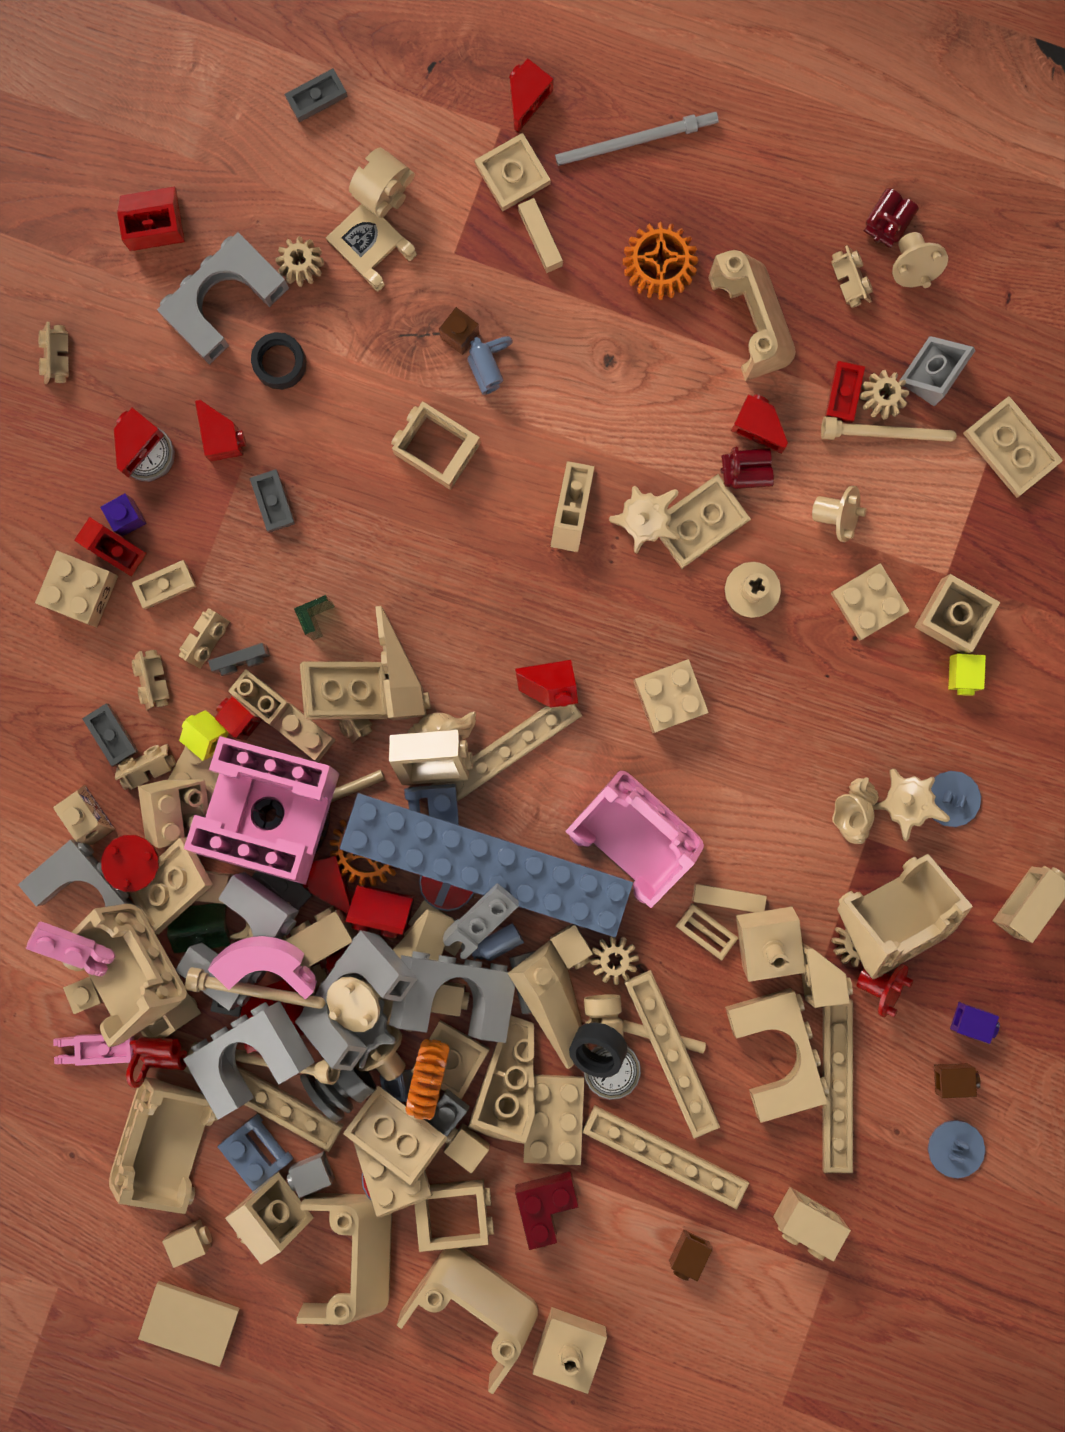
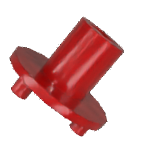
[101,835,159,892]
[857,964,914,1017]

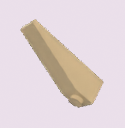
[375,606,431,721]
[378,909,454,1032]
[508,940,589,1069]
[467,1015,535,1144]

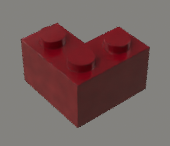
[515,1171,579,1250]

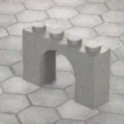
[157,232,289,365]
[18,839,139,908]
[175,872,299,1011]
[295,930,418,1071]
[389,951,515,1043]
[183,1001,315,1120]

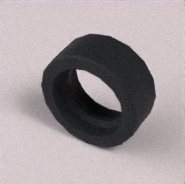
[251,332,307,390]
[569,1022,627,1078]

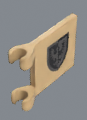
[326,204,417,291]

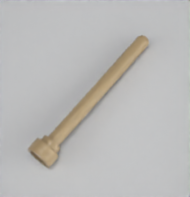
[821,416,957,442]
[185,967,325,1009]
[235,1049,340,1085]

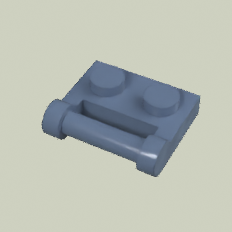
[404,784,459,825]
[217,1113,293,1191]

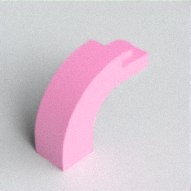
[208,936,317,999]

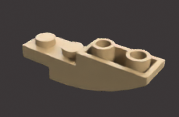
[228,669,335,762]

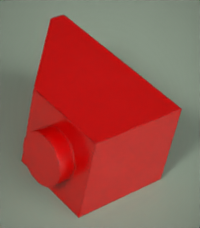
[509,58,554,133]
[731,394,788,454]
[195,400,246,462]
[114,407,164,478]
[74,517,147,577]
[515,660,578,708]
[215,696,263,740]
[303,855,352,913]

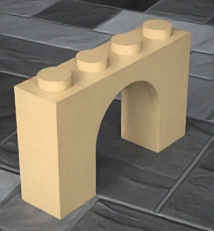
[725,988,829,1123]

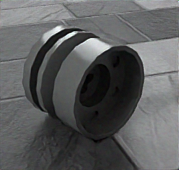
[300,1062,377,1123]

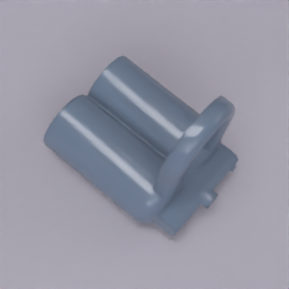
[467,336,513,395]
[472,923,524,961]

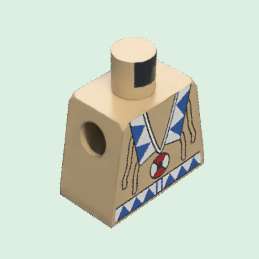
[53,785,115,846]

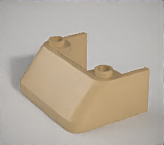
[297,1193,392,1325]
[397,1248,538,1394]

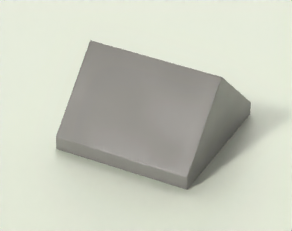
[900,336,976,406]

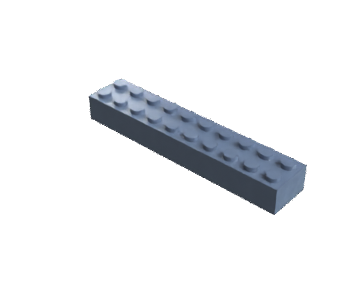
[340,793,633,937]

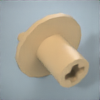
[892,232,949,288]
[812,486,867,542]
[724,562,781,618]
[326,977,381,1032]
[354,1025,406,1081]

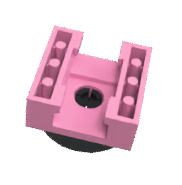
[184,736,339,885]

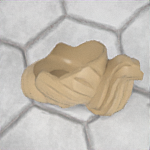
[408,711,476,739]
[832,777,879,844]

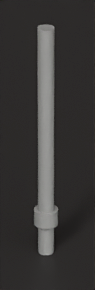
[555,111,719,166]

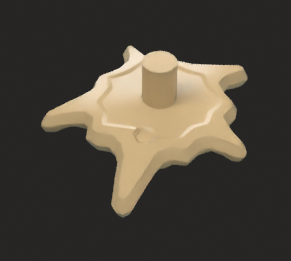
[609,486,679,554]
[873,769,950,841]

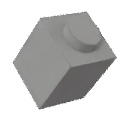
[287,1152,335,1198]

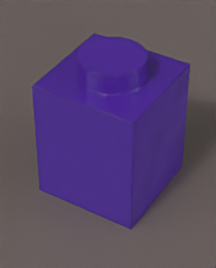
[100,493,147,537]
[950,1002,1000,1044]

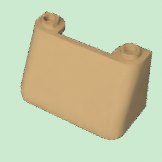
[708,250,796,381]
[837,854,973,979]
[62,904,187,1047]
[109,1077,218,1214]

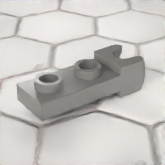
[443,883,519,959]

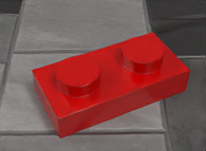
[825,361,865,423]

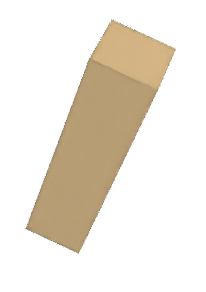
[518,198,563,273]
[692,883,767,912]

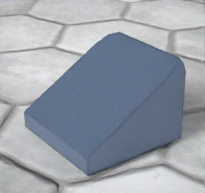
[380,1069,413,1102]

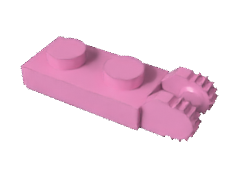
[26,921,115,977]
[53,1034,134,1066]

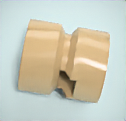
[584,994,624,1037]

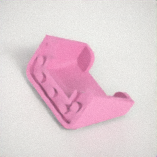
[565,771,704,908]

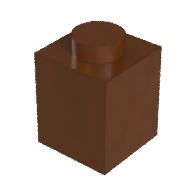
[439,307,480,355]
[934,1063,980,1098]
[669,1229,712,1282]

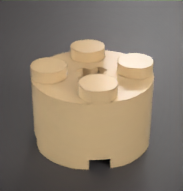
[349,147,415,218]

